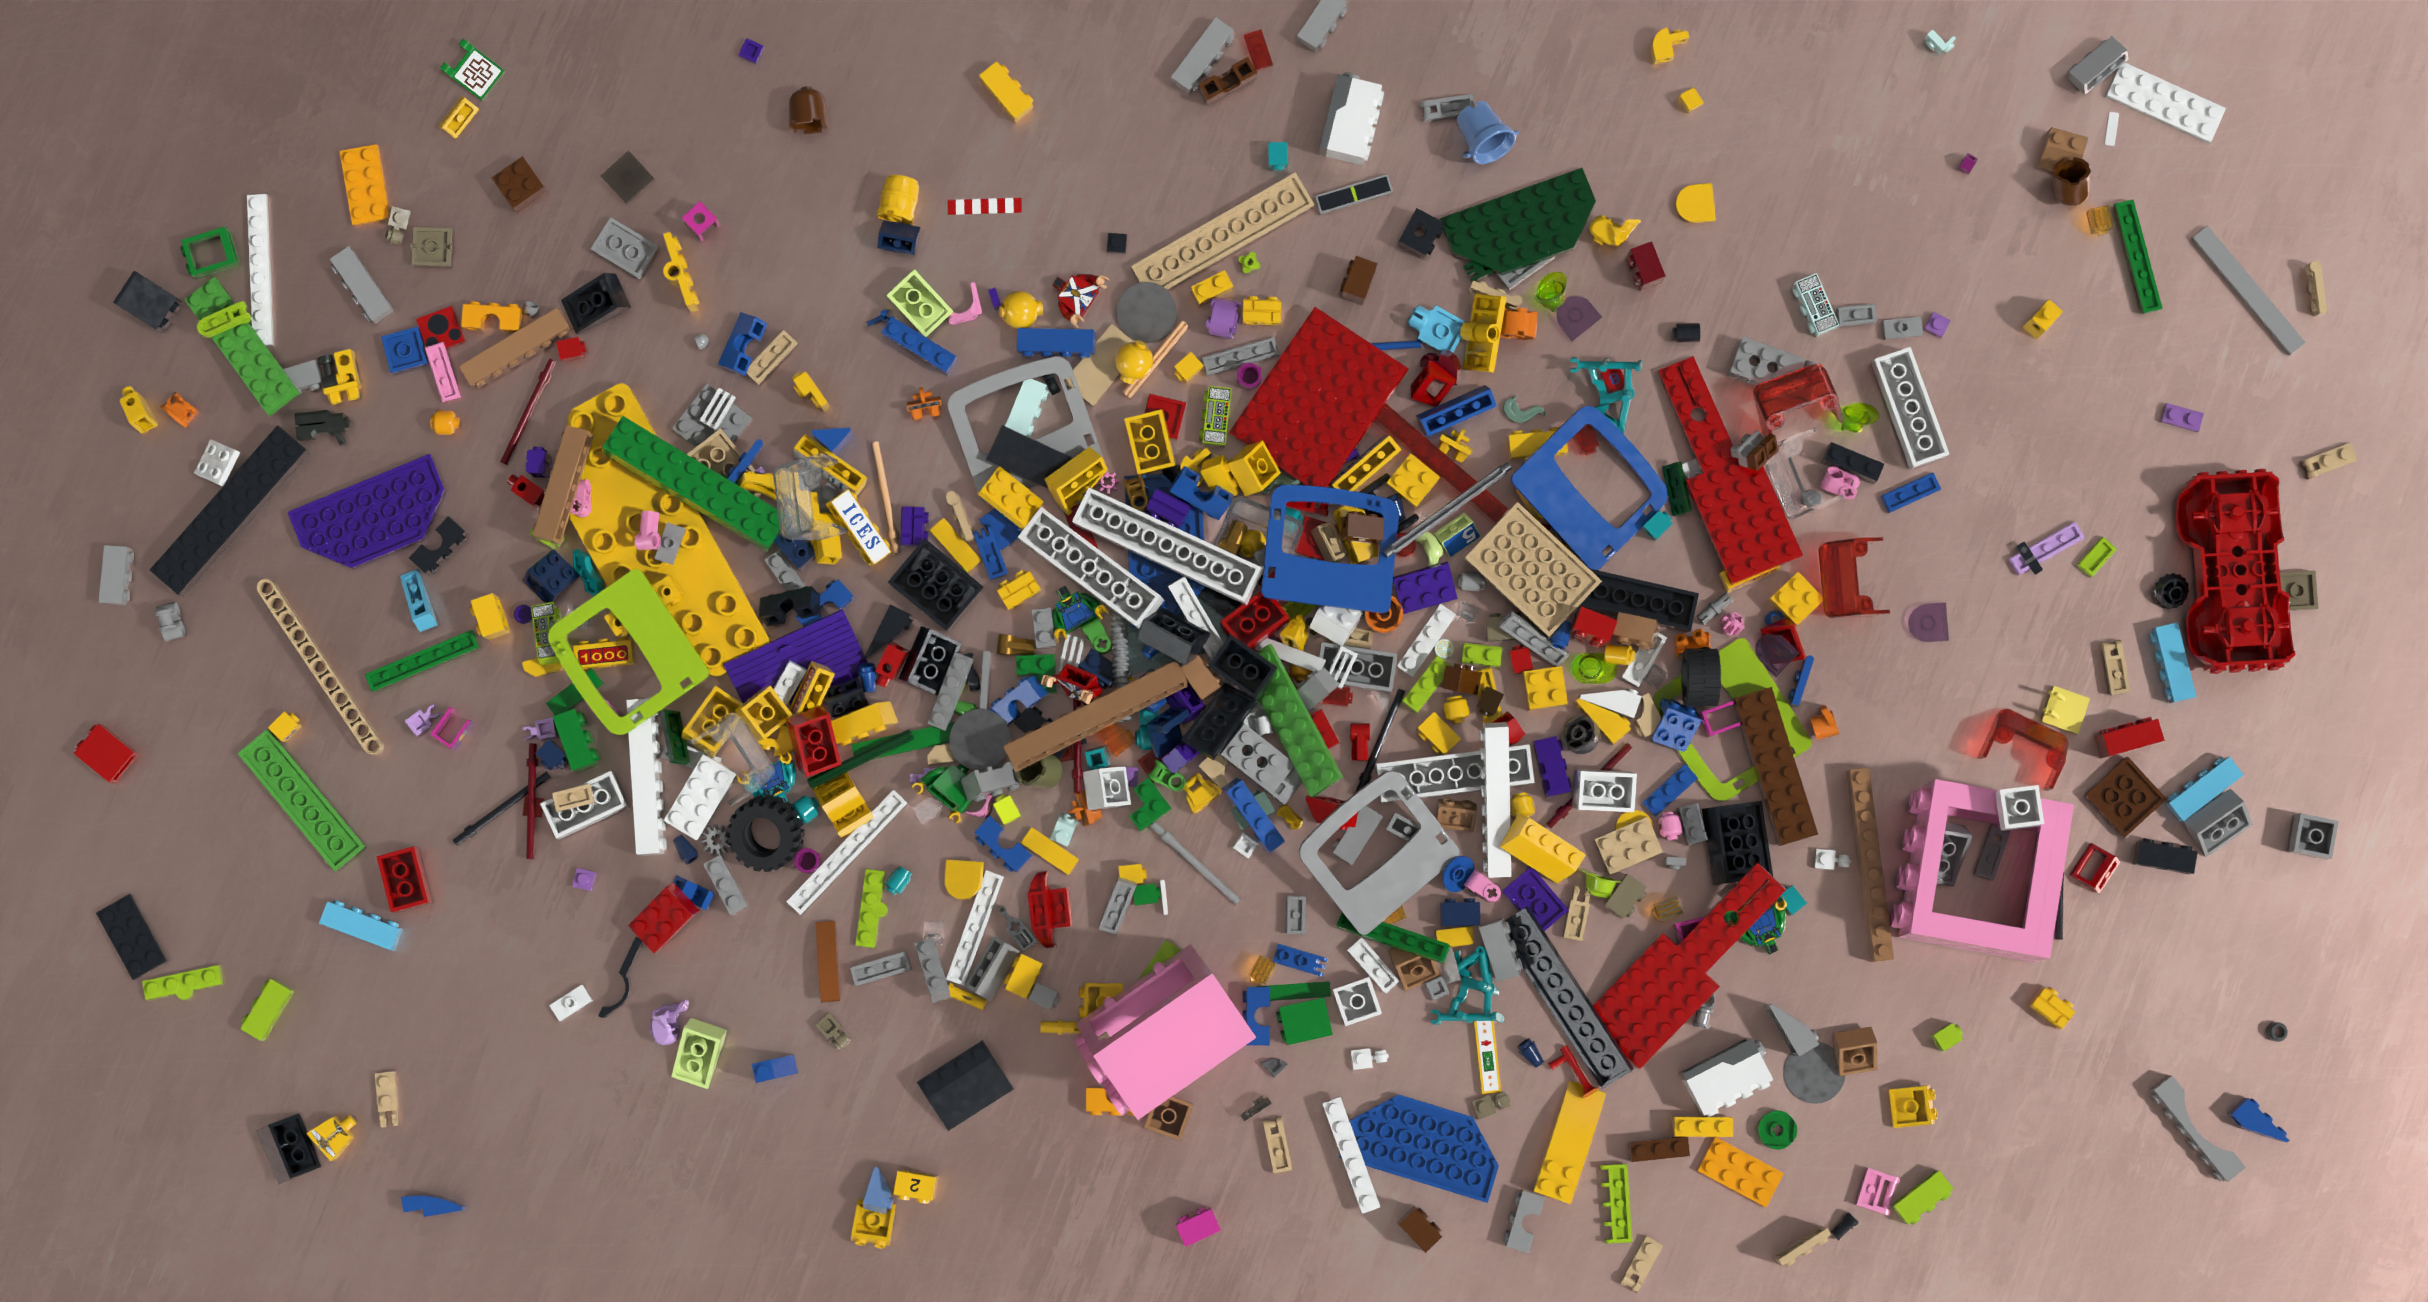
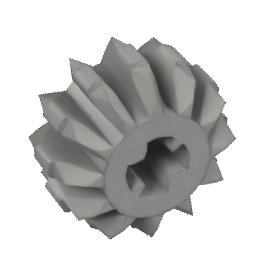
[701,824,732,856]

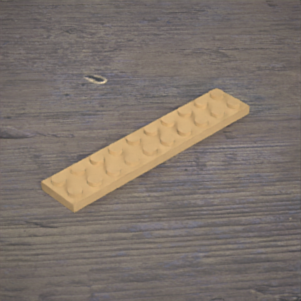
[1131,172,1314,290]

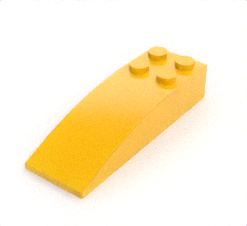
[1532,1080,1606,1204]

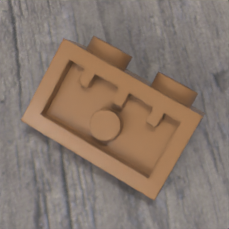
[1436,798,1477,832]

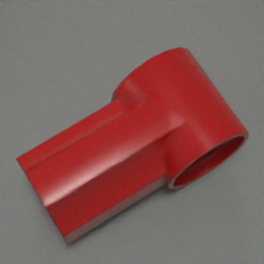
[1350,723,1370,761]

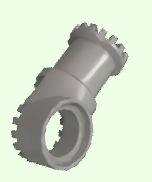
[1693,994,1715,1029]

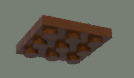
[2084,756,2167,838]

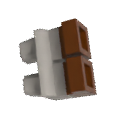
[1731,430,1779,471]

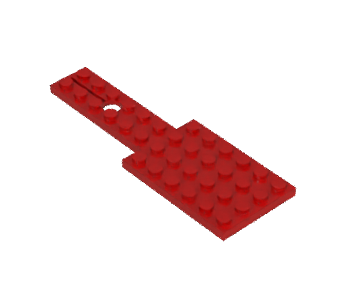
[1658,356,1803,585]
[1593,862,1786,1069]

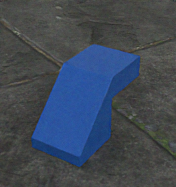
[673,875,715,910]

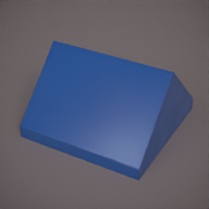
[812,428,853,456]

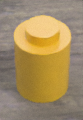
[1605,644,1635,665]

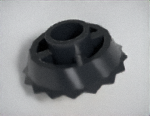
[2153,573,2189,609]

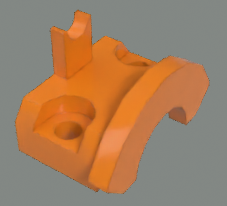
[160,392,199,428]

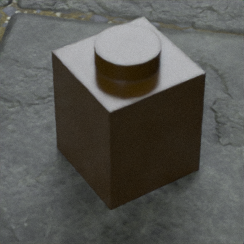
[1476,686,1504,717]

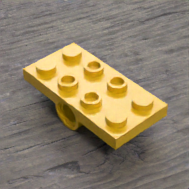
[663,232,700,312]
[1460,294,1507,373]

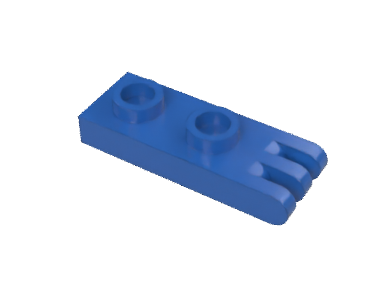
[727,439,763,484]
[973,525,1009,580]
[1788,655,1814,707]
[1273,944,1328,977]

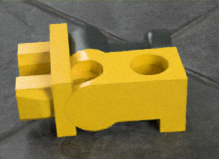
[317,349,361,405]

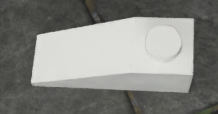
[1579,688,1642,719]

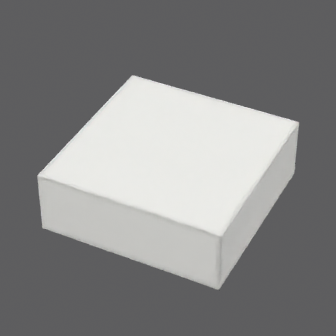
[1233,832,1259,858]

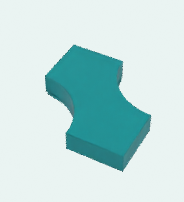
[573,549,603,596]

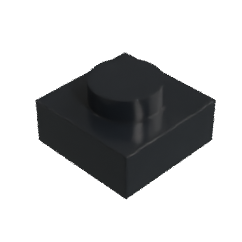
[1107,233,1127,254]
[1162,465,1181,484]

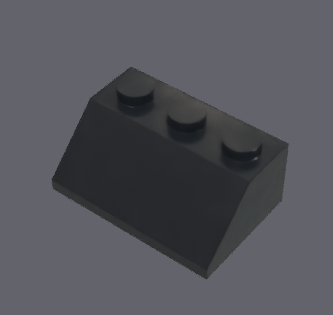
[1138,607,1211,665]
[898,626,962,696]
[1209,634,1278,700]
[256,1113,321,1185]

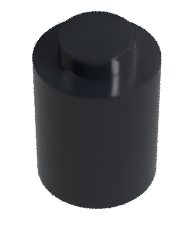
[1672,323,1700,343]

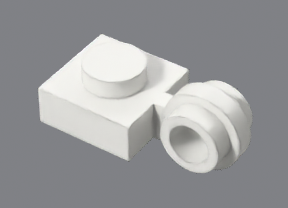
[1814,849,1852,870]
[1351,1048,1389,1070]

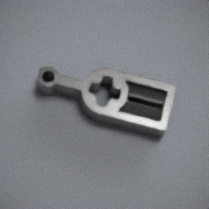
[998,905,1038,952]

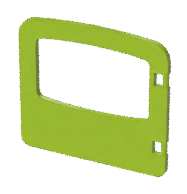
[548,569,709,735]
[1652,638,1812,801]

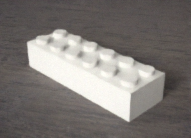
[1871,347,1950,469]

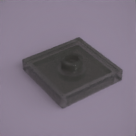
[601,150,655,204]

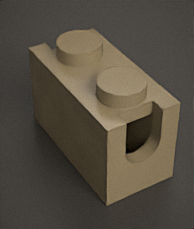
[1604,874,1647,919]

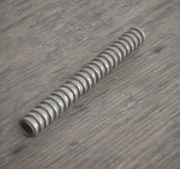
[1110,610,1131,722]

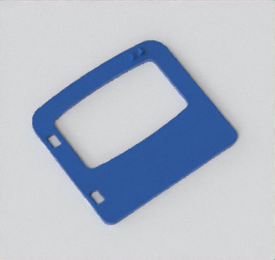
[1511,406,1668,570]
[1261,485,1399,613]

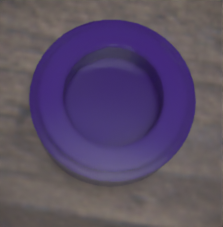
[514,605,532,624]

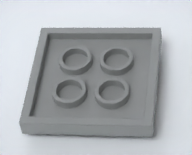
[672,384,753,447]

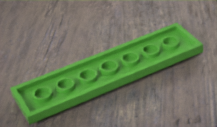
[184,277,300,416]
[1257,644,1343,797]
[237,729,366,872]

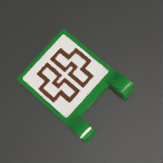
[440,38,505,101]

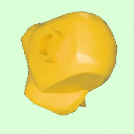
[1589,215,1641,246]

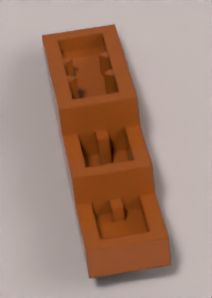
[816,921,840,1003]

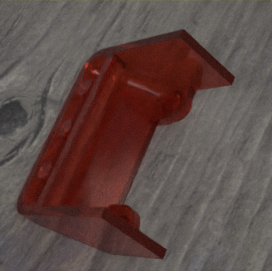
[1753,363,1843,437]
[1818,537,1890,618]
[1977,709,2069,791]

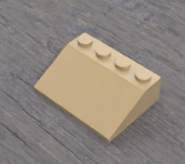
[687,428,761,497]

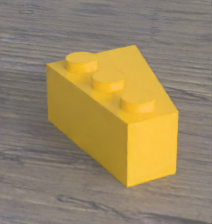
[1044,447,1108,516]
[831,701,898,747]

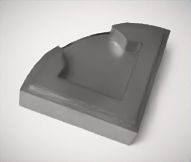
[1261,1058,1288,1078]

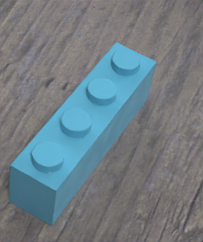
[2150,622,2197,703]
[2165,757,2244,822]
[319,899,403,951]

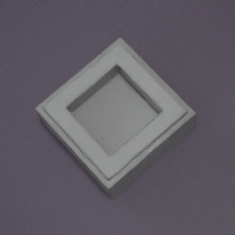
[1424,976,1450,1001]

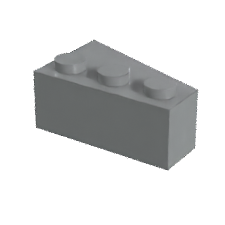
[960,762,1022,802]

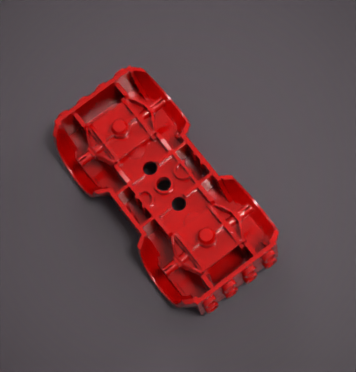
[2175,469,2296,674]

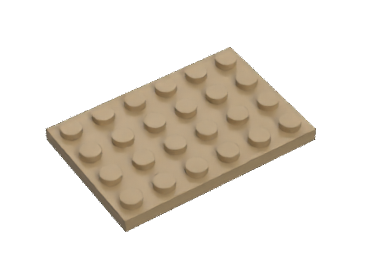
[1465,502,1602,637]

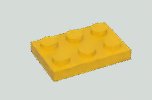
[978,466,1044,530]

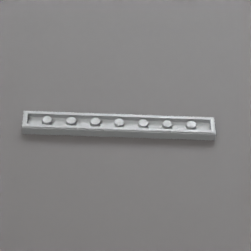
[2191,226,2305,355]

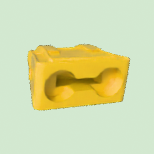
[1280,614,1309,652]
[1183,772,1222,814]

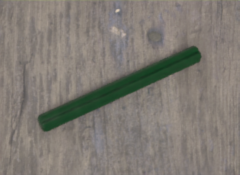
[807,730,914,789]

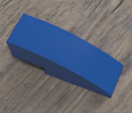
[401,1195,466,1217]

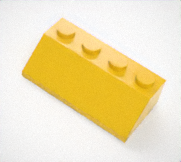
[1499,813,1586,884]

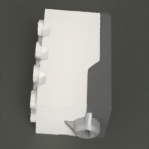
[1319,72,1385,166]
[1679,1038,1773,1117]

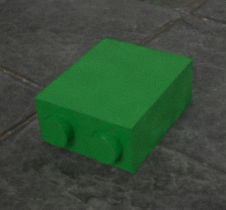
[1276,997,1333,1045]

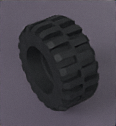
[727,795,805,872]

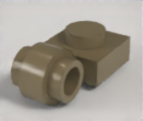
[385,206,411,244]
[815,1012,851,1050]
[1472,1091,1511,1120]

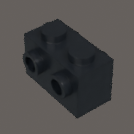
[824,677,869,718]

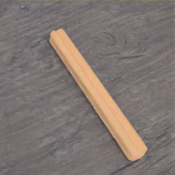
[1123,320,1188,398]

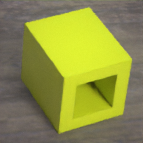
[993,794,1021,825]

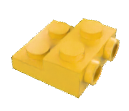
[792,371,831,412]
[1079,982,1123,1019]
[1889,1085,1938,1128]
[851,1199,896,1249]

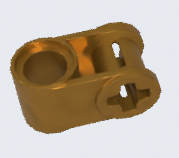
[1123,474,1149,513]

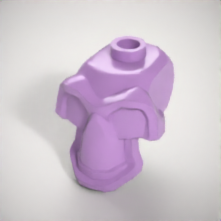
[650,1000,689,1045]

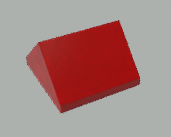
[1760,618,1806,664]

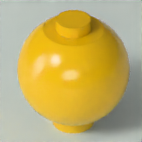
[999,291,1043,329]
[1115,340,1154,384]

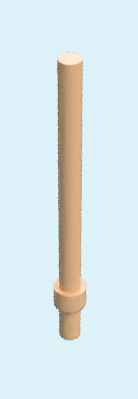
[871,441,900,555]

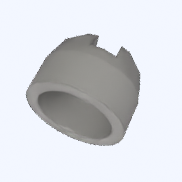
[523,301,540,317]
[693,334,709,350]

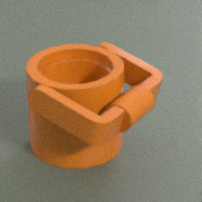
[1810,705,1839,741]

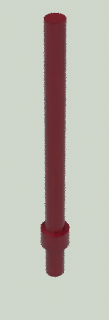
[500,358,556,465]
[1072,699,1083,794]
[526,743,538,859]
[1546,743,1632,829]

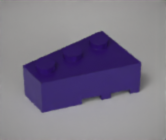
[1533,736,1571,798]

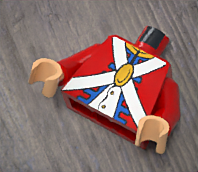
[1052,274,1110,328]
[1041,664,1102,705]

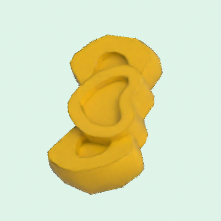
[1277,804,1303,830]

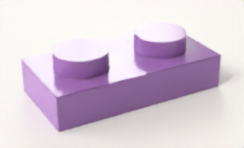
[2161,403,2204,432]

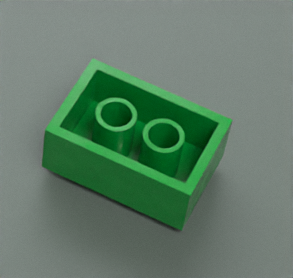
[552,708,600,773]

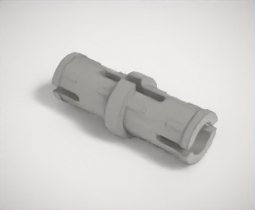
[1696,592,1733,625]

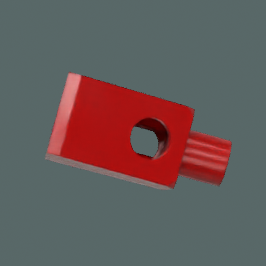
[507,474,544,510]
[875,642,910,688]

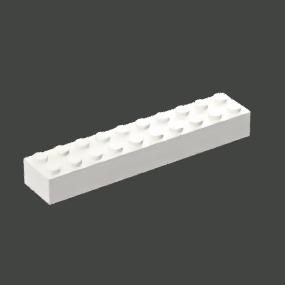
[1072,488,1263,605]

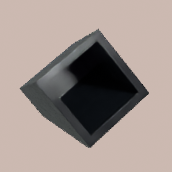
[113,271,182,333]

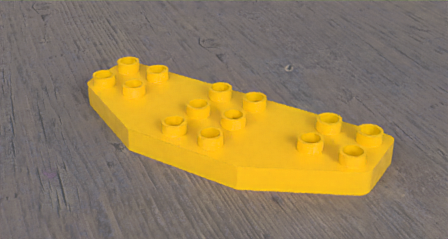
[568,383,772,678]

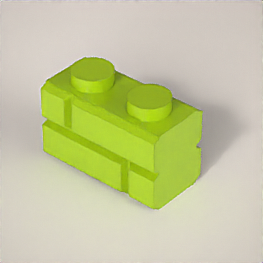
[1461,643,1502,668]

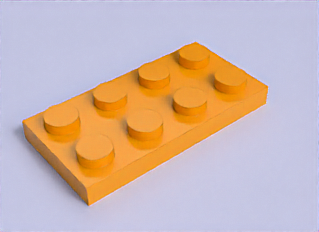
[340,144,390,226]
[1697,1137,1784,1207]

